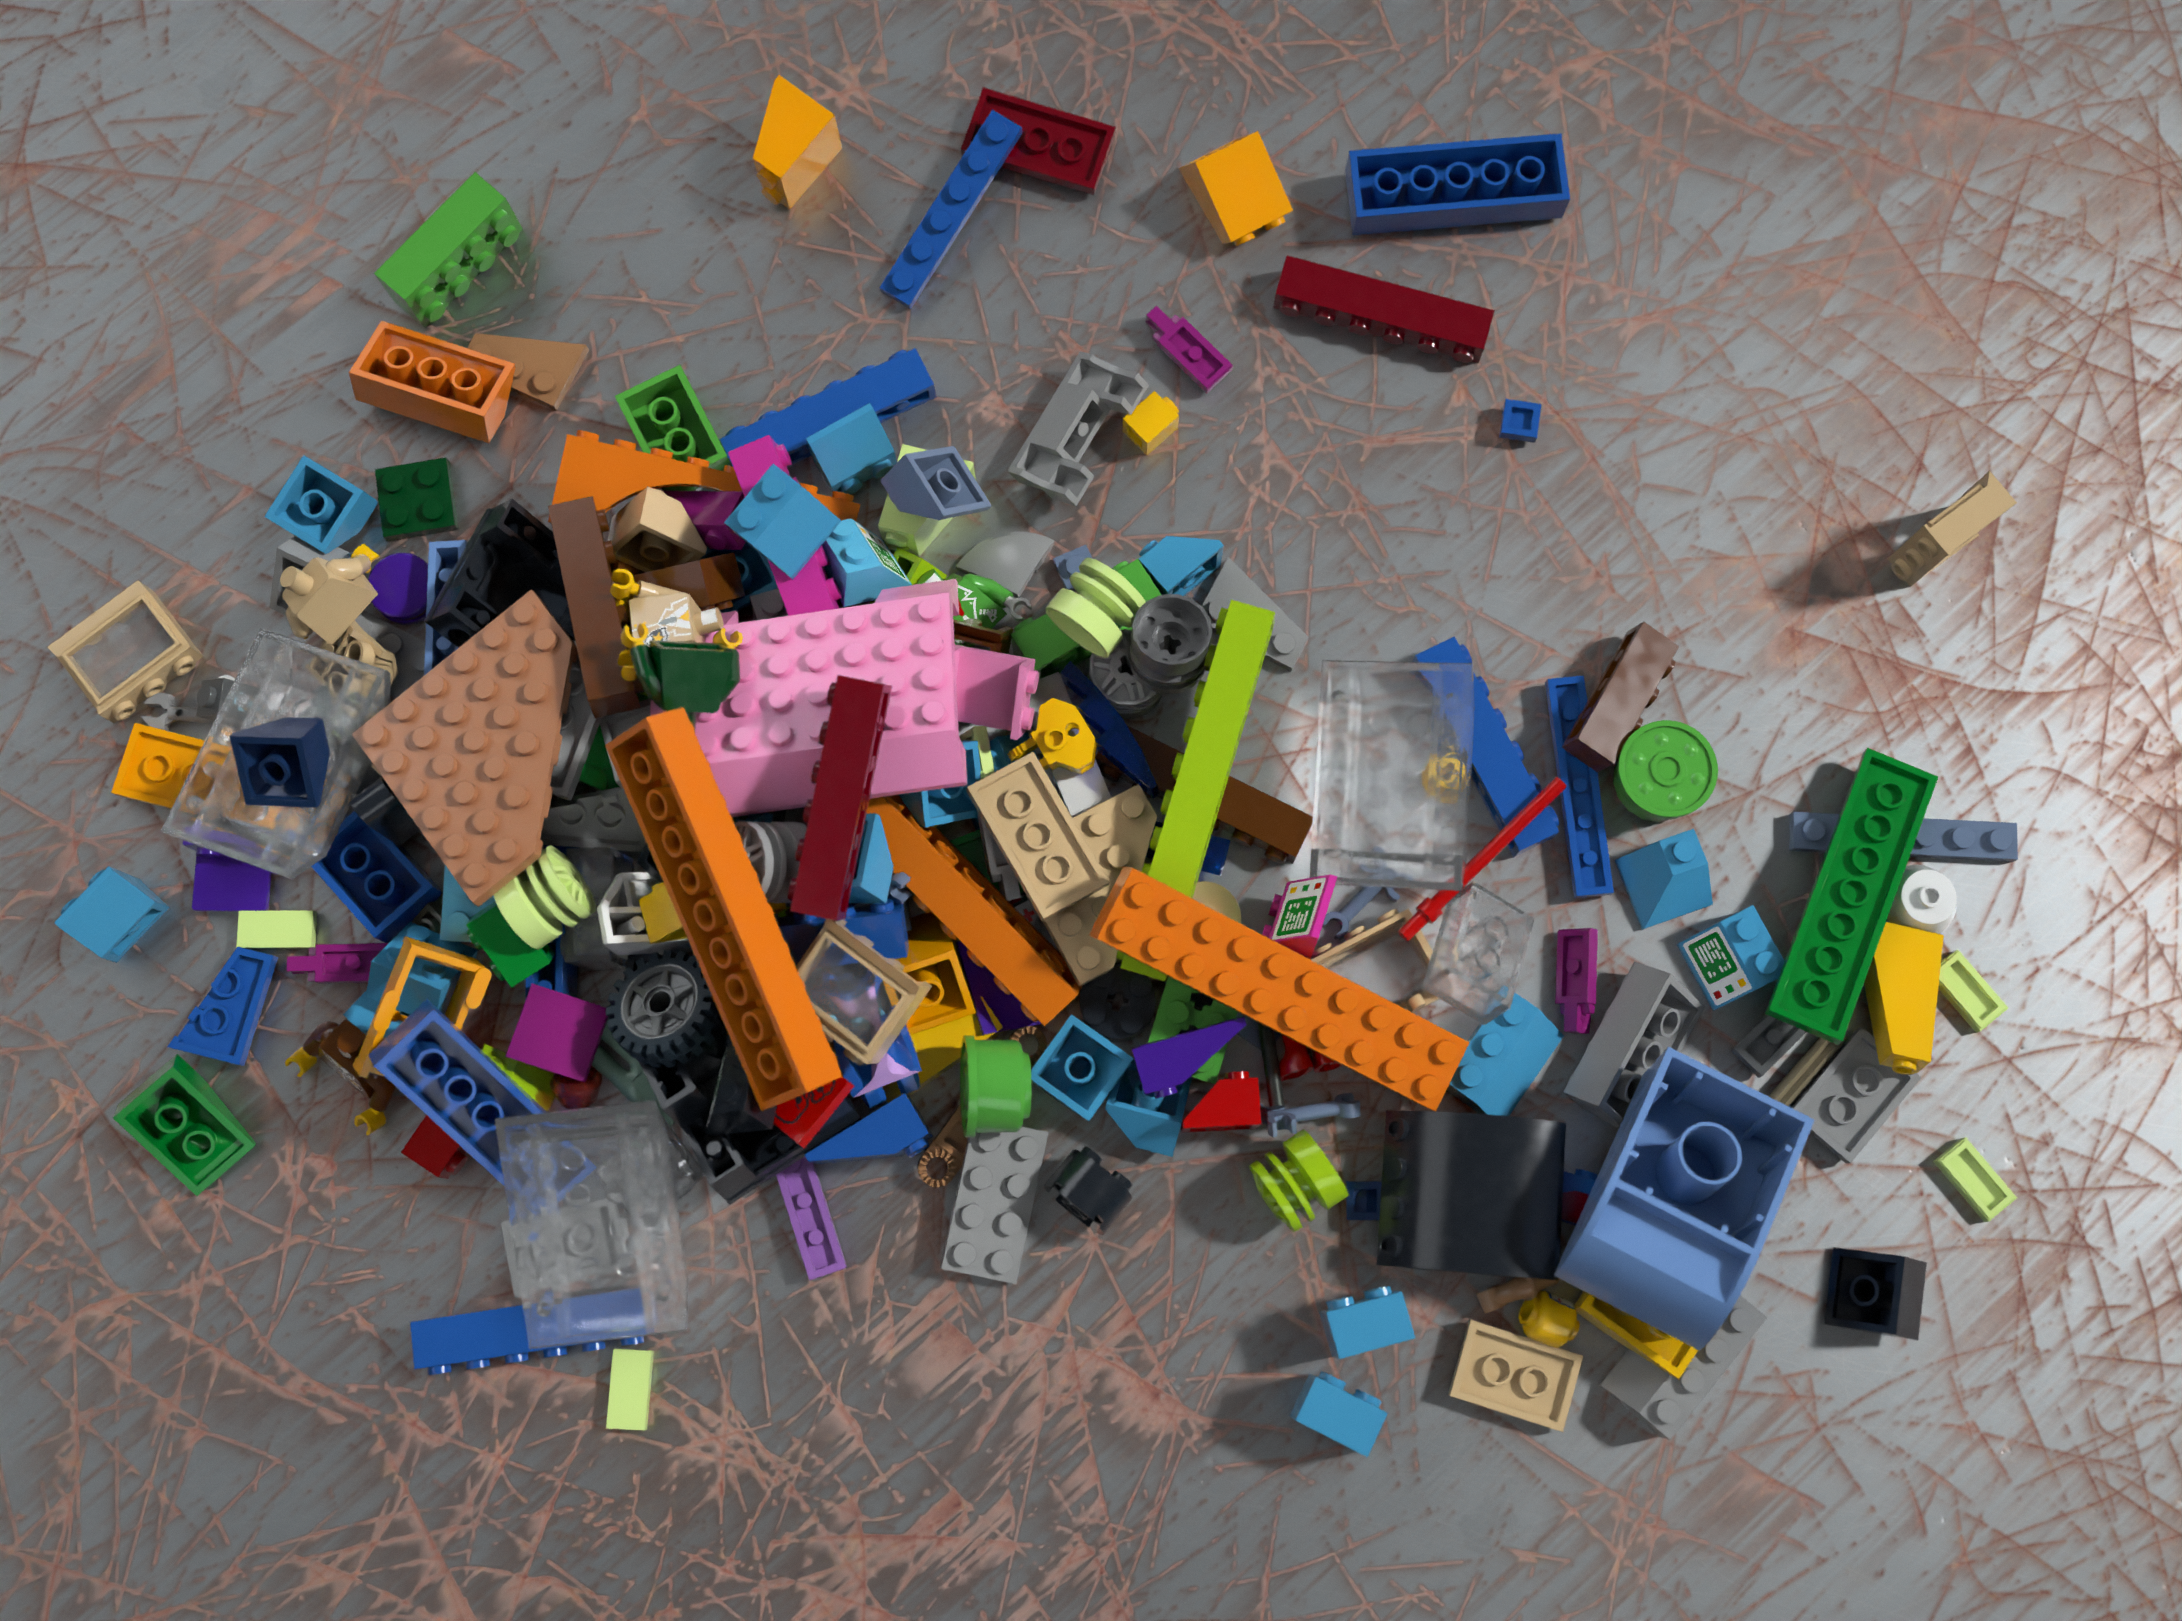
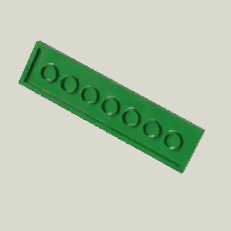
[1765,748,1938,1045]

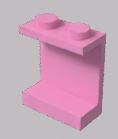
[955,645,1039,740]

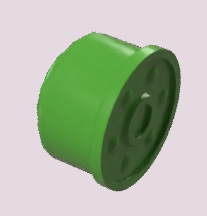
[1613,720,1718,822]
[960,1035,1032,1138]

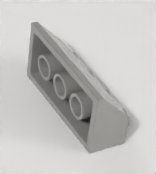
[1563,962,1705,1129]
[1599,1295,1767,1440]

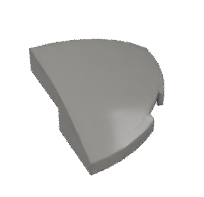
[956,532,1055,598]

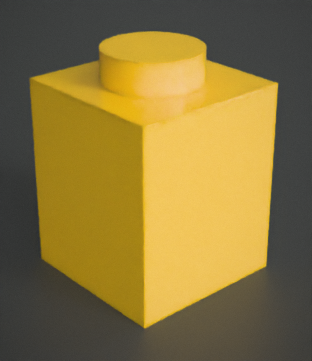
[1122,390,1179,456]

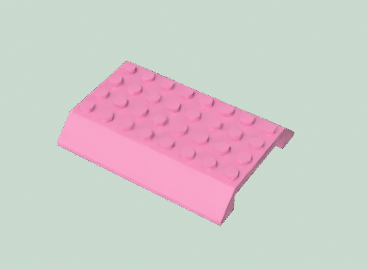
[650,579,967,817]

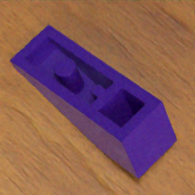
[1132,1016,1247,1099]

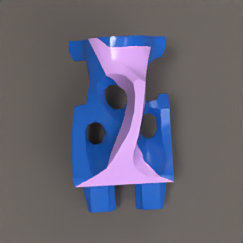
[810,963,922,1108]

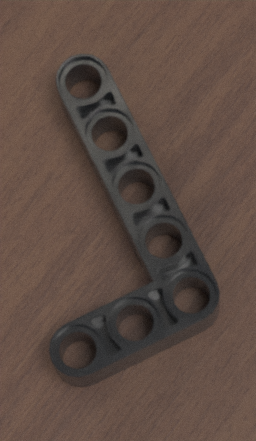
[296,691,420,846]

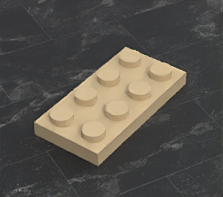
[966,752,1110,922]

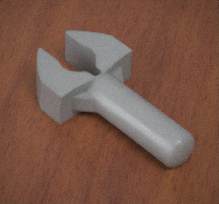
[141,693,214,731]

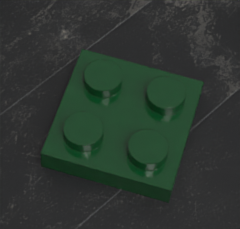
[375,457,459,541]

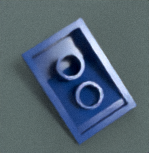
[805,1093,934,1164]

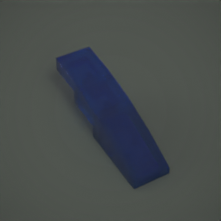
[1060,661,1159,799]

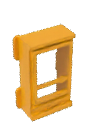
[353,936,491,1078]

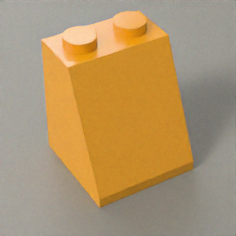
[753,75,842,210]
[1179,131,1293,246]
[883,911,976,1035]

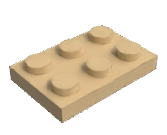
[1448,1320,1583,1432]

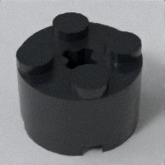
[1080,962,1156,1043]
[1044,1146,1133,1235]

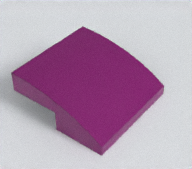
[505,983,608,1082]

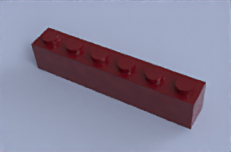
[1273,255,1495,363]
[788,675,892,921]

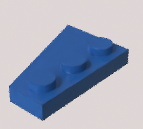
[167,947,278,1066]

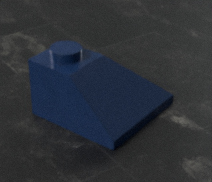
[229,717,330,808]

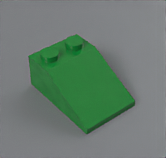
[113,1054,256,1196]

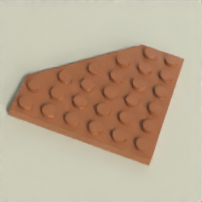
[352,589,578,906]

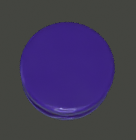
[368,553,428,625]

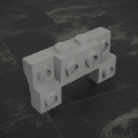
[1008,351,1149,506]

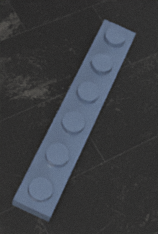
[1789,812,2018,862]

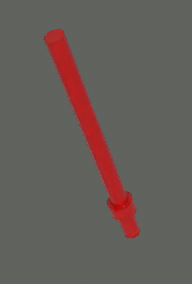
[1397,777,1567,942]

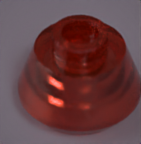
[550,1066,603,1112]

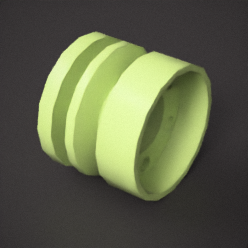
[1045,557,1146,658]
[494,845,596,950]

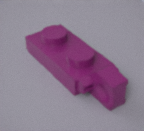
[1145,305,1233,394]
[1555,928,1598,1034]
[287,943,389,984]

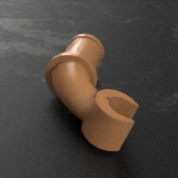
[1476,1277,1560,1314]

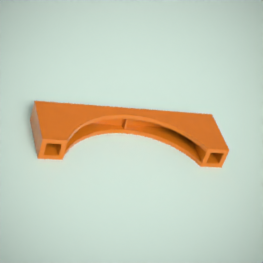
[548,430,860,523]

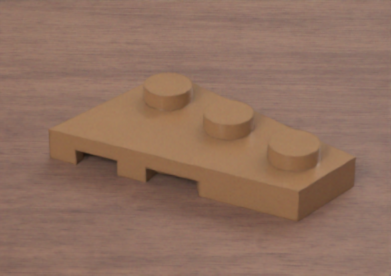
[467,333,589,411]

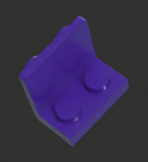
[183,830,274,912]

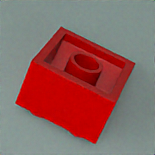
[1181,1071,1261,1133]

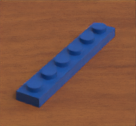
[879,110,1023,309]
[1545,676,1614,898]

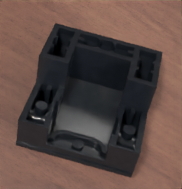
[424,499,614,647]
[638,1018,861,1205]
[1377,1110,1566,1281]

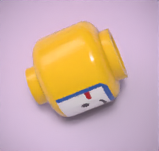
[1519,1291,1580,1348]

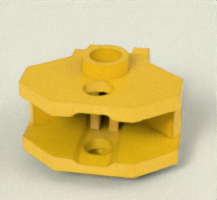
[1007,698,1097,775]

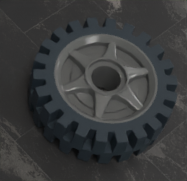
[606,950,723,1068]

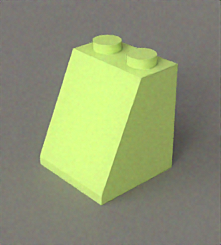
[878,444,976,557]

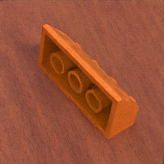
[349,320,516,443]

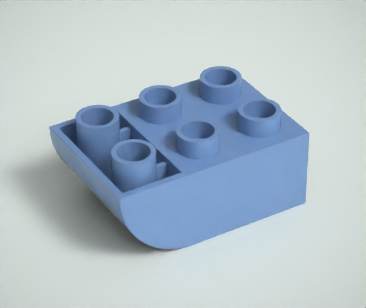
[1554,1047,1814,1351]

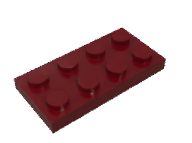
[961,87,1116,195]

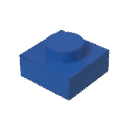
[1499,399,1541,443]

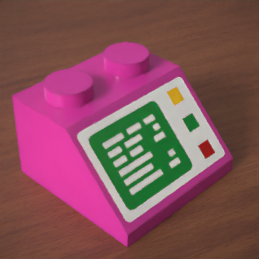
[1262,874,1337,959]

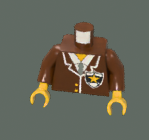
[285,1019,396,1135]

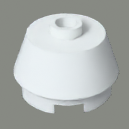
[1887,865,1957,934]

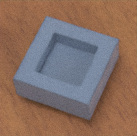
[1053,545,1093,592]

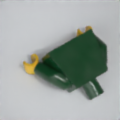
[620,623,743,729]

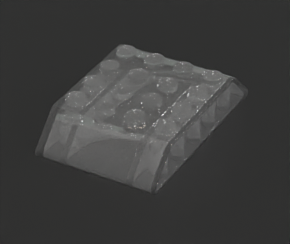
[161,628,390,880]
[1310,660,1475,891]
[495,1100,688,1349]

